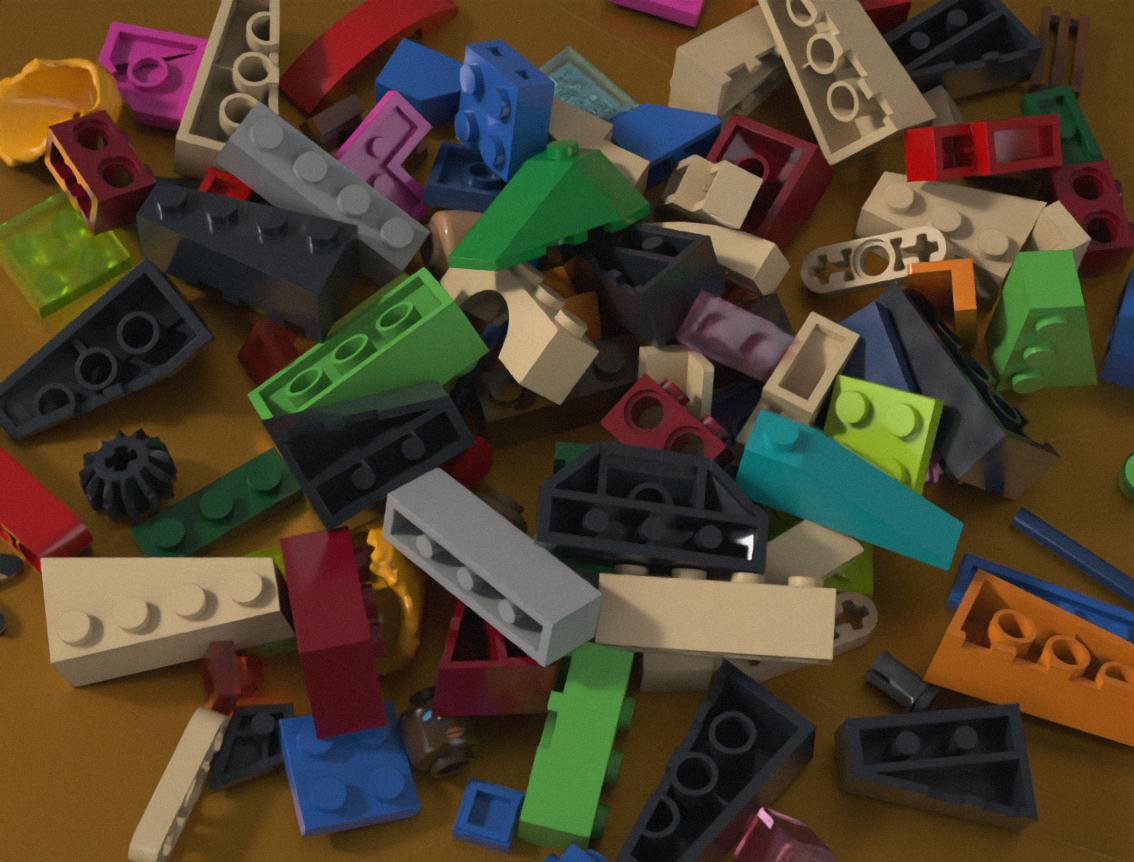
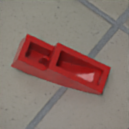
[903,114,1062,182]

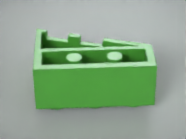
[984,249,1098,394]
[517,641,637,853]

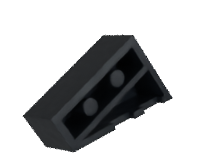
[882,0,1044,99]
[558,223,726,349]
[261,381,476,532]
[834,703,1038,832]

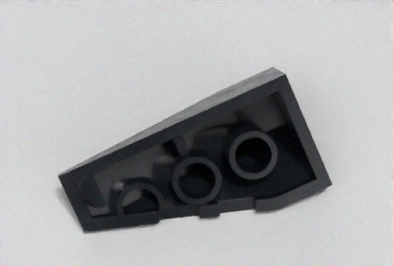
[0,257,216,442]

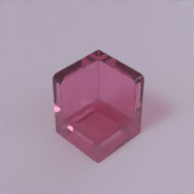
[734,806,838,862]

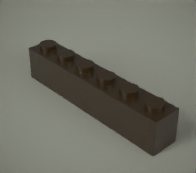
[470,292,796,452]

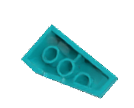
[735,409,964,571]

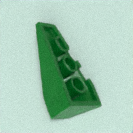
[448,140,650,272]

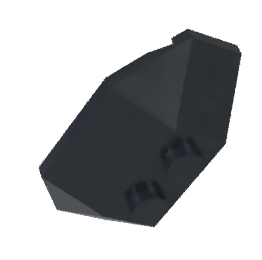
[534,441,769,578]

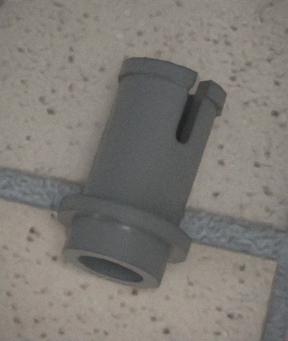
[864,650,941,714]

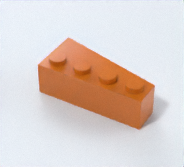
[922,568,1134,747]

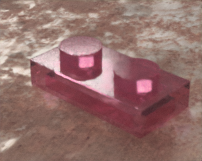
[675,290,795,383]

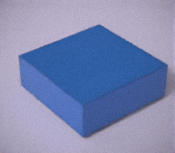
[452,777,526,854]

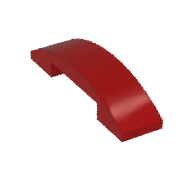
[278,0,458,120]

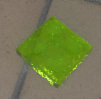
[0,190,133,319]

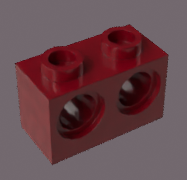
[44,110,157,236]
[1037,160,1134,279]
[599,373,735,470]

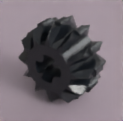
[79,428,178,524]

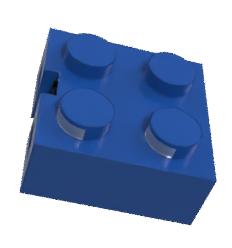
[454,39,555,183]

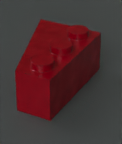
[280,525,387,740]
[431,599,556,717]

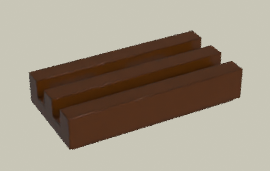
[1028,6,1090,101]

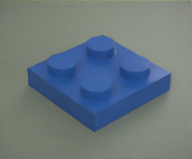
[276,700,420,838]

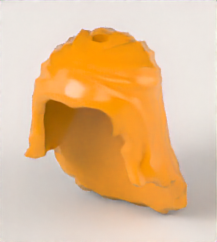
[0,58,122,167]
[349,517,428,676]

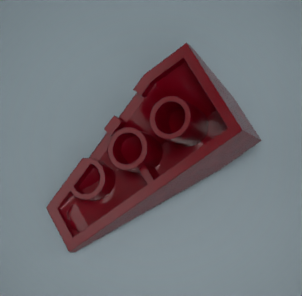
[695,113,835,312]

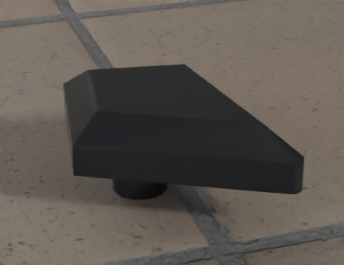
[209,703,294,793]

